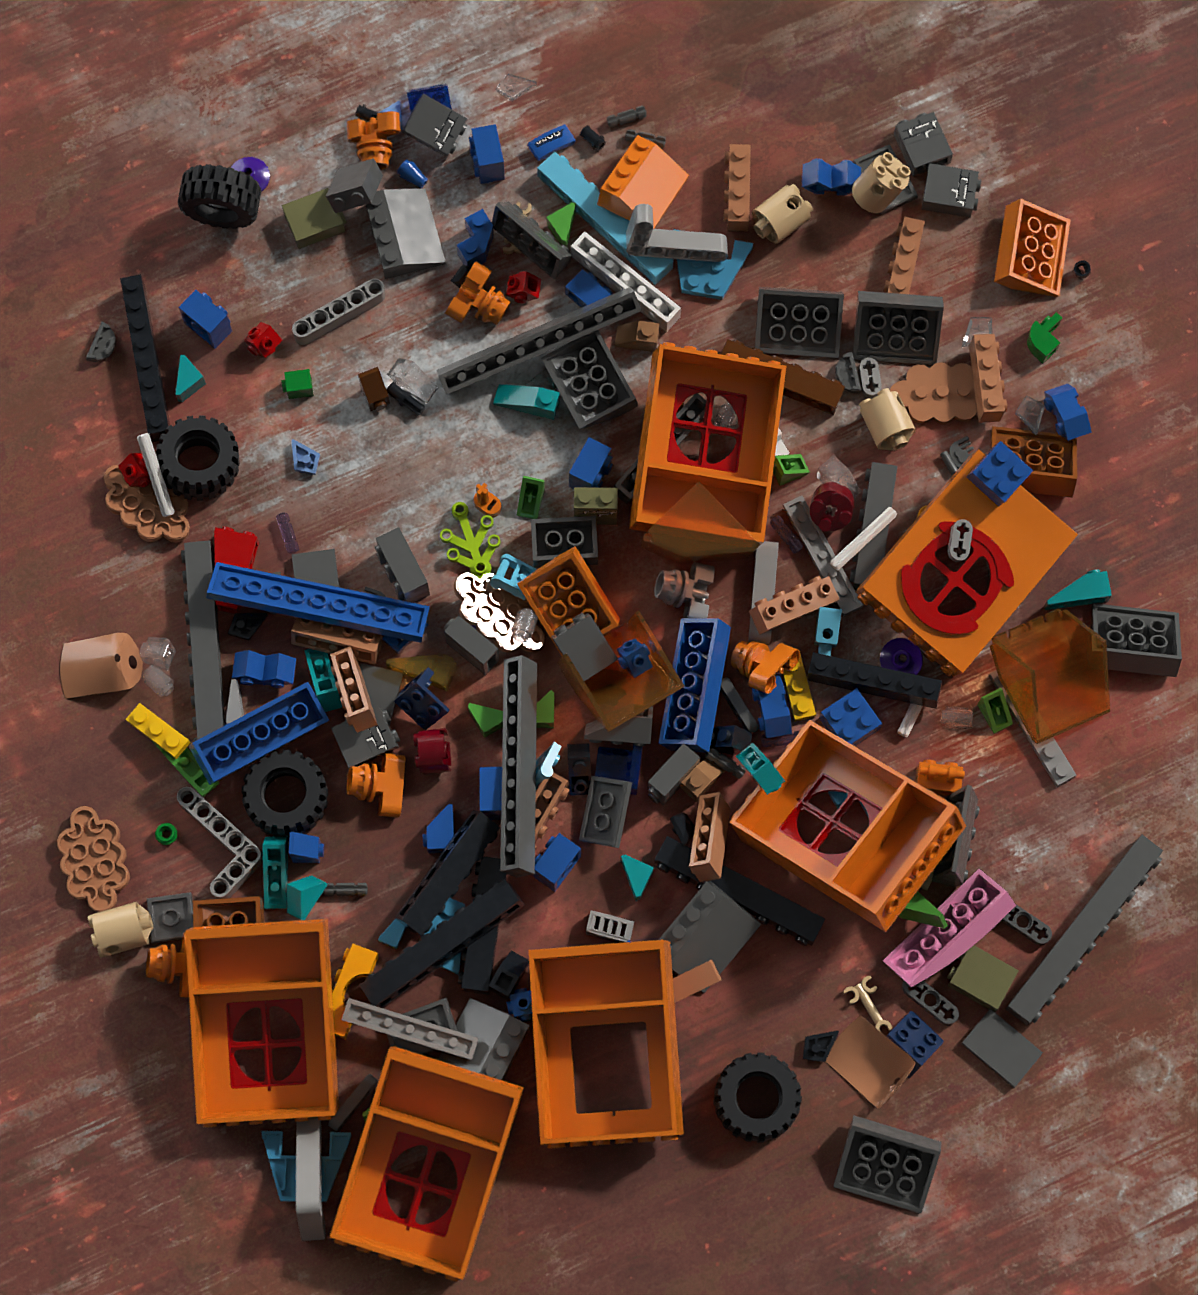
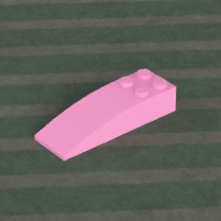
[883,869,1016,987]

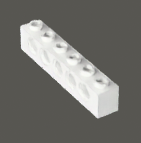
[571,232,681,332]

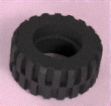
[177,164,261,229]
[156,415,240,501]
[241,750,328,838]
[714,1052,802,1143]

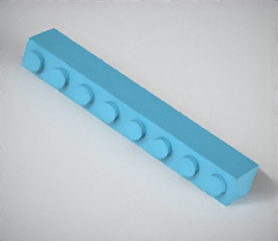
[537,152,673,285]

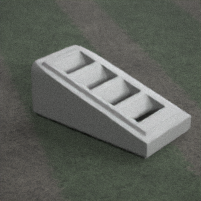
[225,679,244,725]
[586,910,634,943]

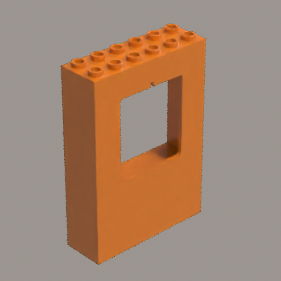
[529,940,684,1148]

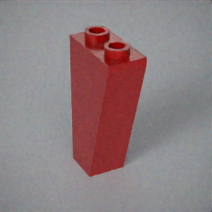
[214,526,259,614]

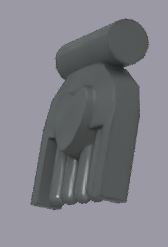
[940,436,975,475]

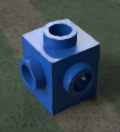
[617,639,653,678]
[507,988,533,1022]

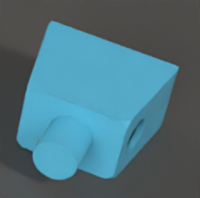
[814,607,842,656]

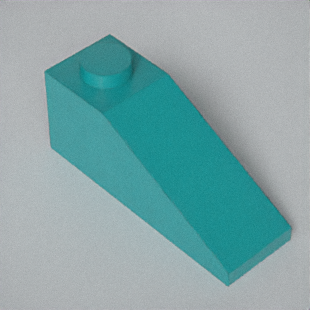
[493,384,560,420]
[1044,569,1112,611]
[304,649,342,712]
[736,743,785,795]
[262,837,288,909]

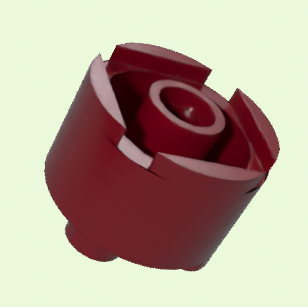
[809,482,854,532]
[413,728,452,775]

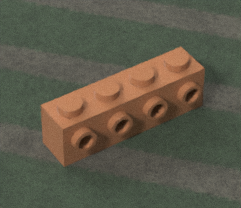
[723,144,751,232]
[883,217,925,294]
[969,334,1007,423]
[749,576,840,635]
[291,617,383,665]
[330,647,378,733]
[535,772,570,850]
[689,792,730,882]

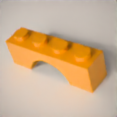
[332,943,379,1040]

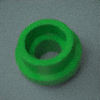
[155,823,178,845]

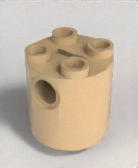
[852,152,911,213]
[752,184,813,244]
[859,388,916,451]
[88,902,154,958]

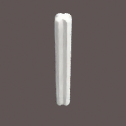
[137,433,175,517]
[830,507,897,571]

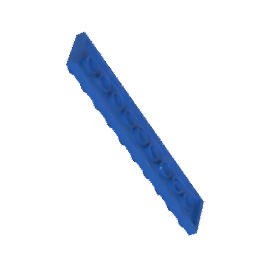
[206,562,430,643]

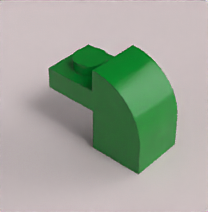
[1027,312,1063,364]

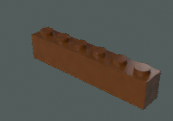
[721,339,845,415]

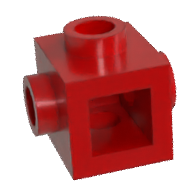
[506,271,541,304]
[244,322,282,358]
[118,453,151,488]

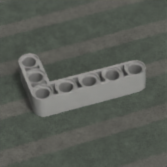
[626,204,728,262]
[177,787,263,899]
[296,1117,326,1241]

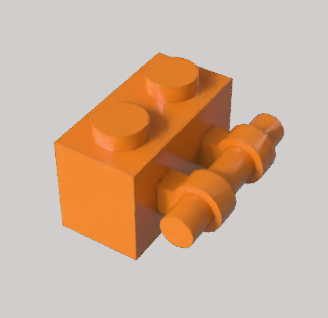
[916,760,965,796]

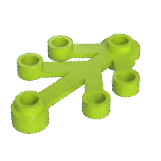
[440,502,501,579]

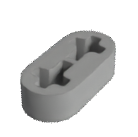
[859,358,882,399]
[948,519,973,562]

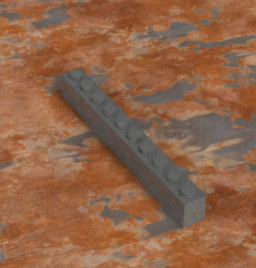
[436,287,642,395]
[181,540,225,742]
[500,655,537,878]
[1005,834,1163,1026]

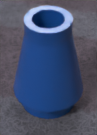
[397,159,428,188]

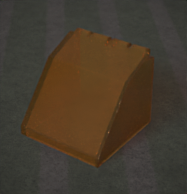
[640,482,760,564]
[989,608,1110,744]
[557,611,685,732]

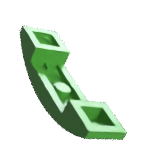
[152,741,219,797]

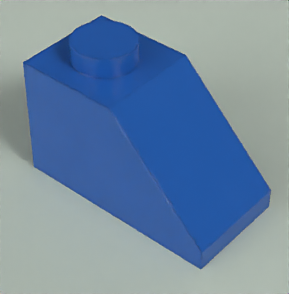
[423,804,454,853]
[289,832,324,863]

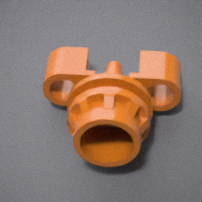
[347,111,400,170]
[445,261,511,325]
[731,641,800,694]
[346,753,405,818]
[146,932,189,998]

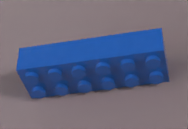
[659,618,731,752]
[188,682,329,785]

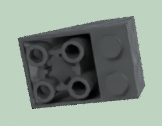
[584,705,653,746]

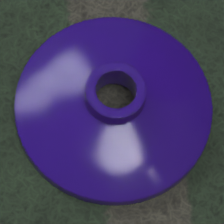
[231,157,270,192]
[880,638,923,675]

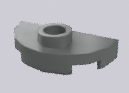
[86,322,116,362]
[835,352,861,393]

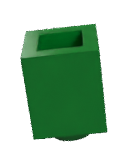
[281,369,314,399]

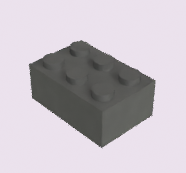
[531,516,598,568]
[374,527,430,603]

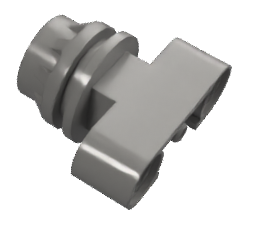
[654,562,715,618]

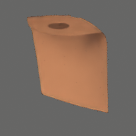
[60,633,143,699]
[826,1015,915,1108]

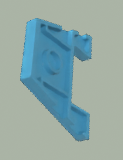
[673,229,753,300]
[378,898,465,974]
[262,1131,351,1202]

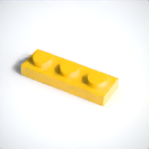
[782,654,816,722]
[125,703,191,759]

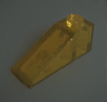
[386,655,457,692]

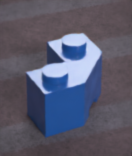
[802,159,861,196]
[457,209,494,267]
[1043,383,1092,440]
[232,650,296,688]
[752,675,792,738]

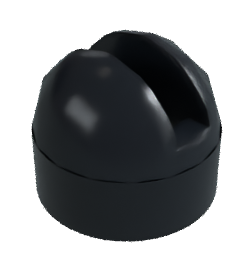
[1074,260,1091,279]

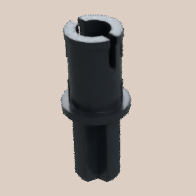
[386,382,425,416]

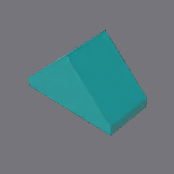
[176,355,206,402]
[621,855,654,901]
[287,875,328,920]

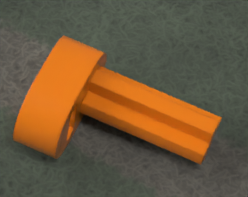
[474,483,502,517]

